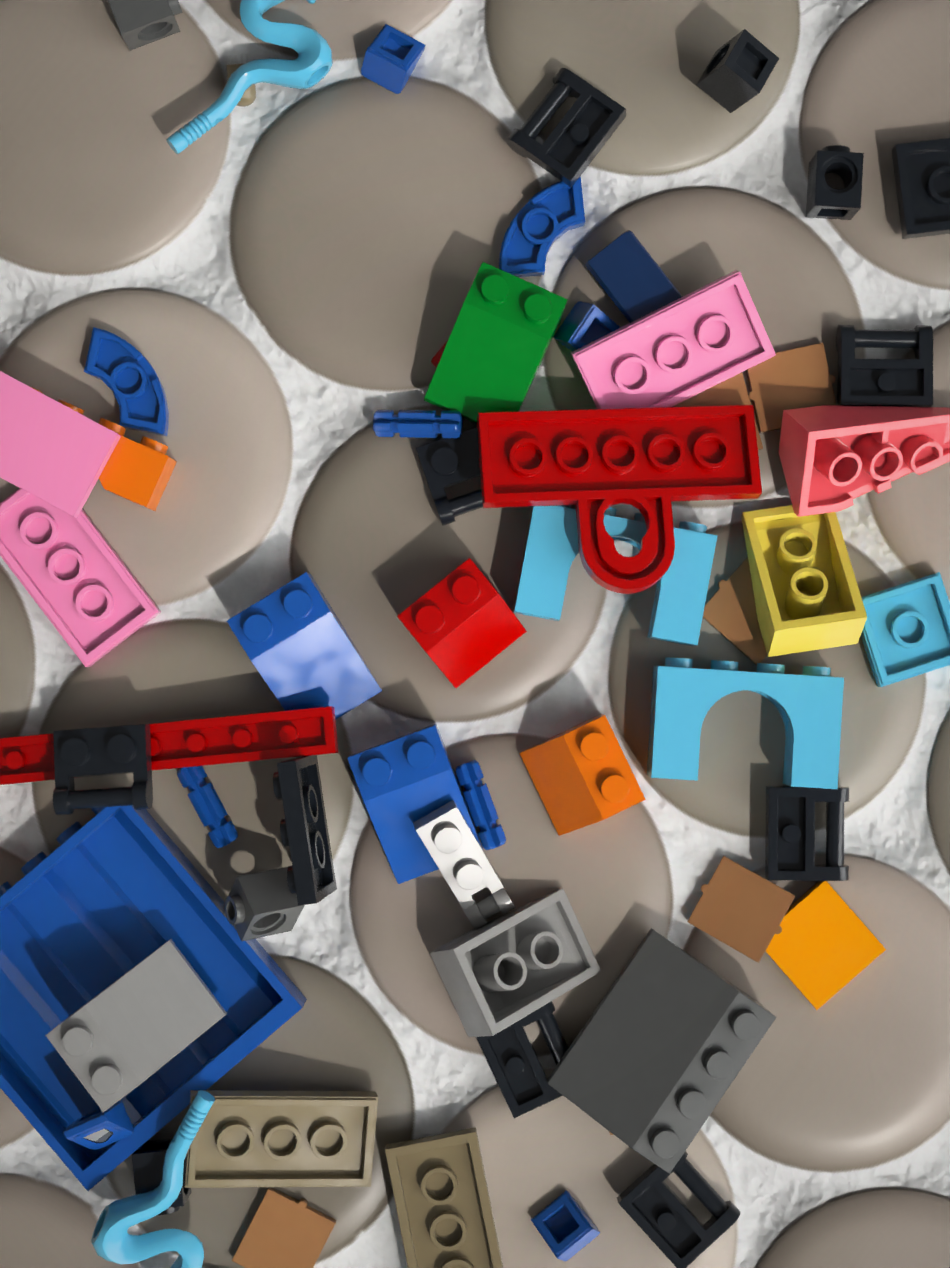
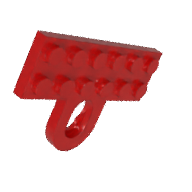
[477,405,762,594]

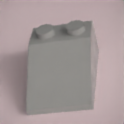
[430,888,601,1037]
[45,939,227,1113]

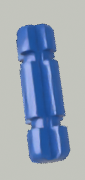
[373,410,463,438]
[456,760,506,850]
[177,766,238,848]

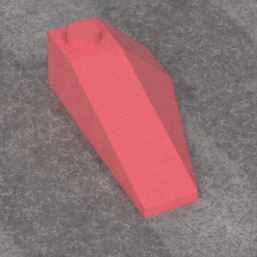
[778,405,950,517]

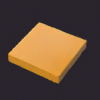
[765,881,886,1010]

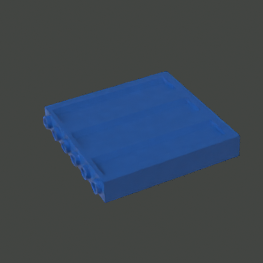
[0,805,307,1191]

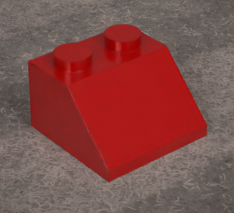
[397,558,527,688]

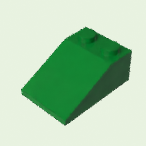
[424,262,568,424]

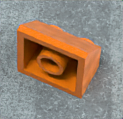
[519,714,646,836]

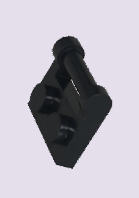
[506,68,626,188]
[836,325,933,407]
[416,427,483,526]
[53,724,153,815]
[765,786,849,881]
[477,1001,569,1118]
[617,1151,740,1268]

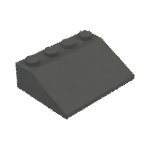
[546,928,777,1174]

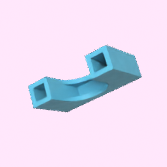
[513,505,718,646]
[647,657,844,789]

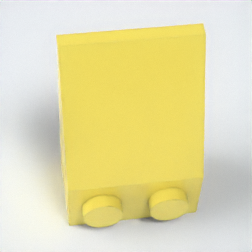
[741,505,867,657]

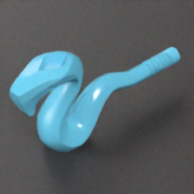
[166,0,333,154]
[91,1090,215,1268]

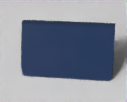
[585,230,683,323]

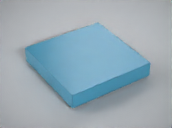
[861,572,950,687]

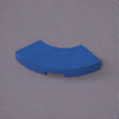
[499,177,585,278]
[84,327,169,436]

